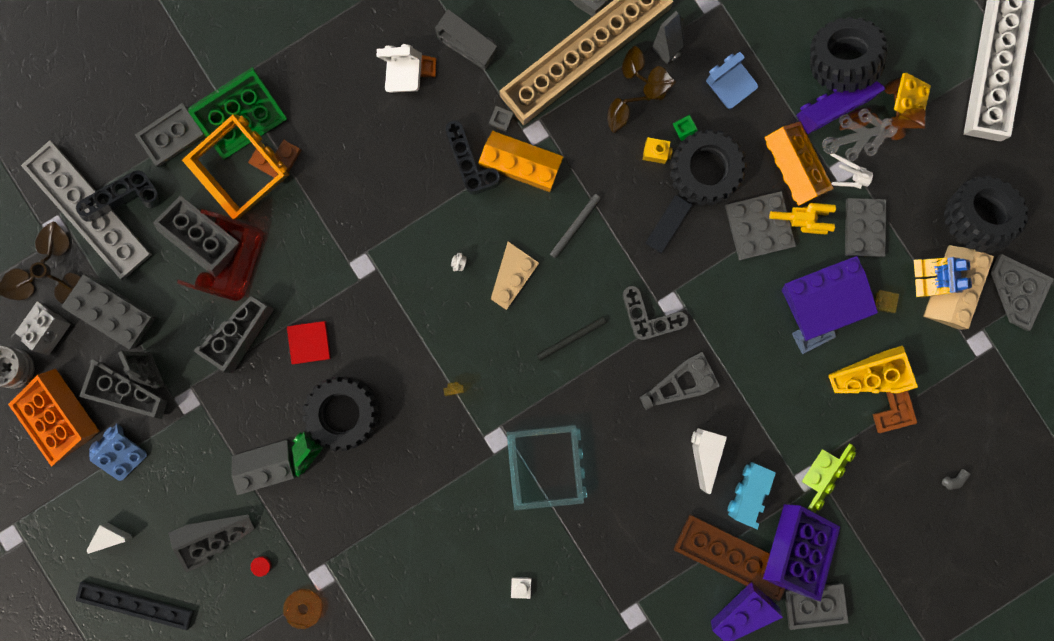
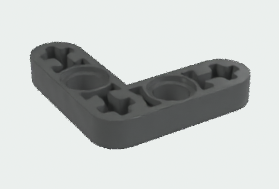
[623,286,688,340]

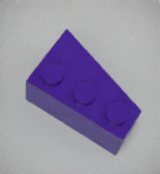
[711,582,783,641]

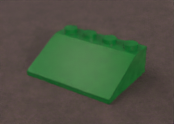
[188,67,287,160]

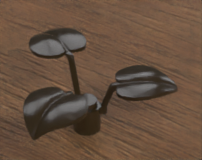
[607,46,676,133]
[0,221,81,304]

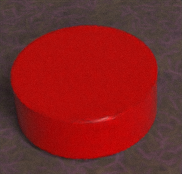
[251,556,271,577]

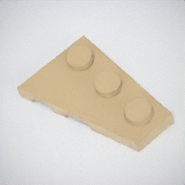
[491,242,539,310]

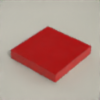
[287,321,331,364]

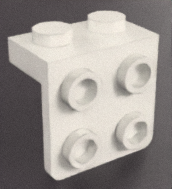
[377,44,422,93]

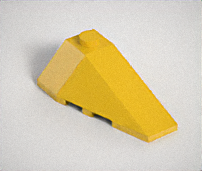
[828,345,918,393]

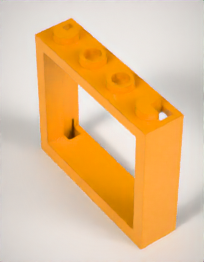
[182,115,289,220]

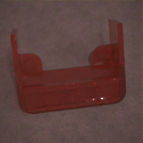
[177,209,263,301]

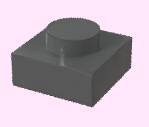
[489,106,514,132]

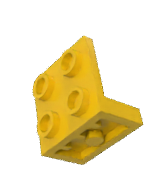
[894,73,931,115]

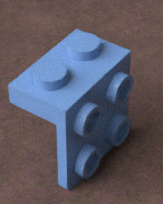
[706,52,758,109]
[89,423,146,481]

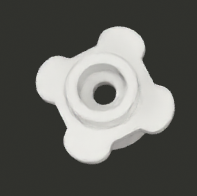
[451,253,466,271]

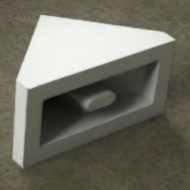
[87,523,132,554]

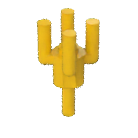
[769,203,836,234]

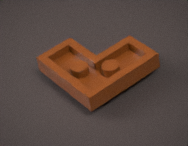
[248,140,301,183]
[873,391,917,433]

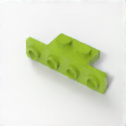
[802,444,856,513]

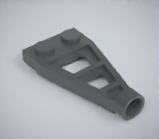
[639,352,720,410]

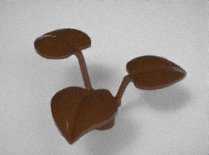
[839,75,926,140]

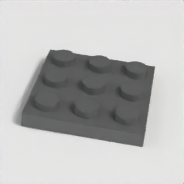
[725,191,796,261]

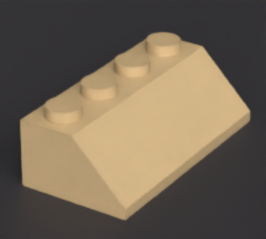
[923,245,994,330]

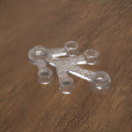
[822,109,898,161]

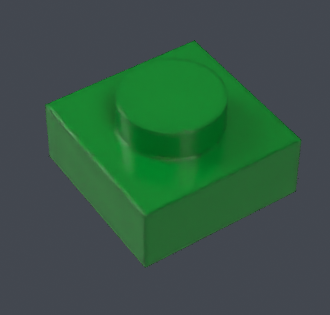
[673,115,698,141]

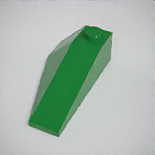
[292,431,323,477]

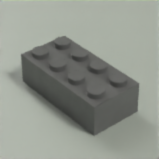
[62,274,156,350]

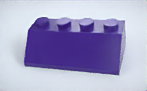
[796,81,885,135]

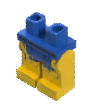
[914,257,972,297]

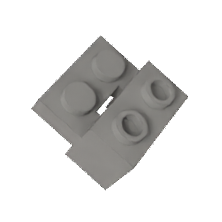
[15,301,71,356]

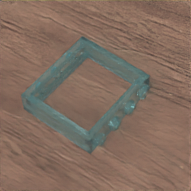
[507,425,587,510]

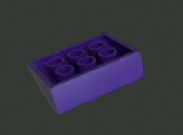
[782,256,878,341]
[763,504,840,601]

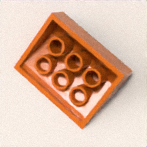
[8,369,99,467]

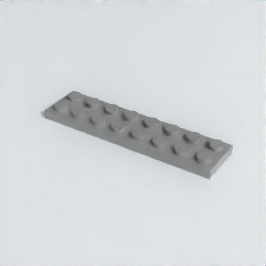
[21,141,152,280]

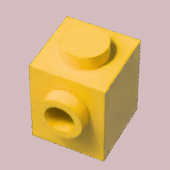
[642,137,673,164]

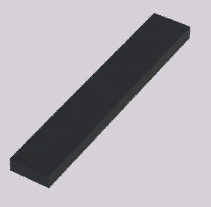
[75,581,194,630]

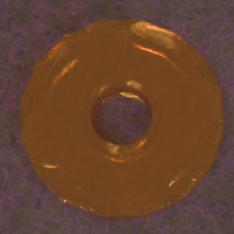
[283,589,323,629]

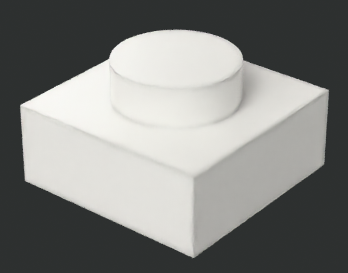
[511,577,531,599]

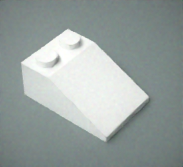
[691,428,727,494]

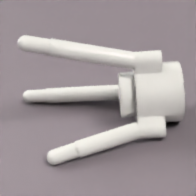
[830,152,873,189]

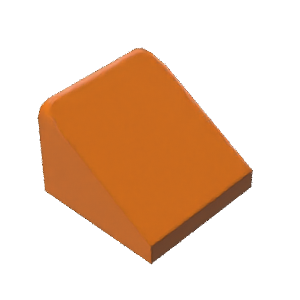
[420,55,436,77]

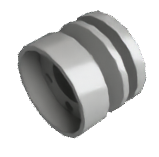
[0,346,35,389]

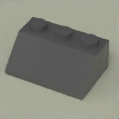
[232,439,298,495]

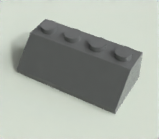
[153,196,239,278]

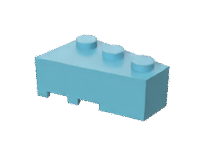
[728,462,776,530]

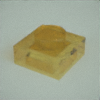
[875,290,899,313]
[443,382,465,396]

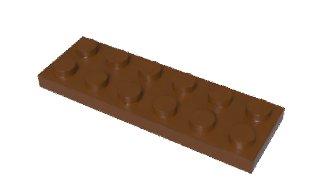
[673,515,785,601]

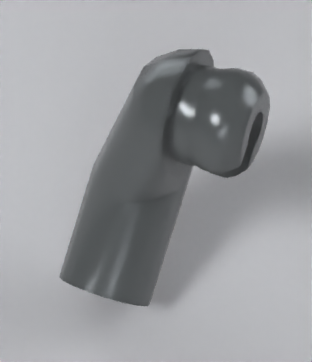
[942,469,971,490]

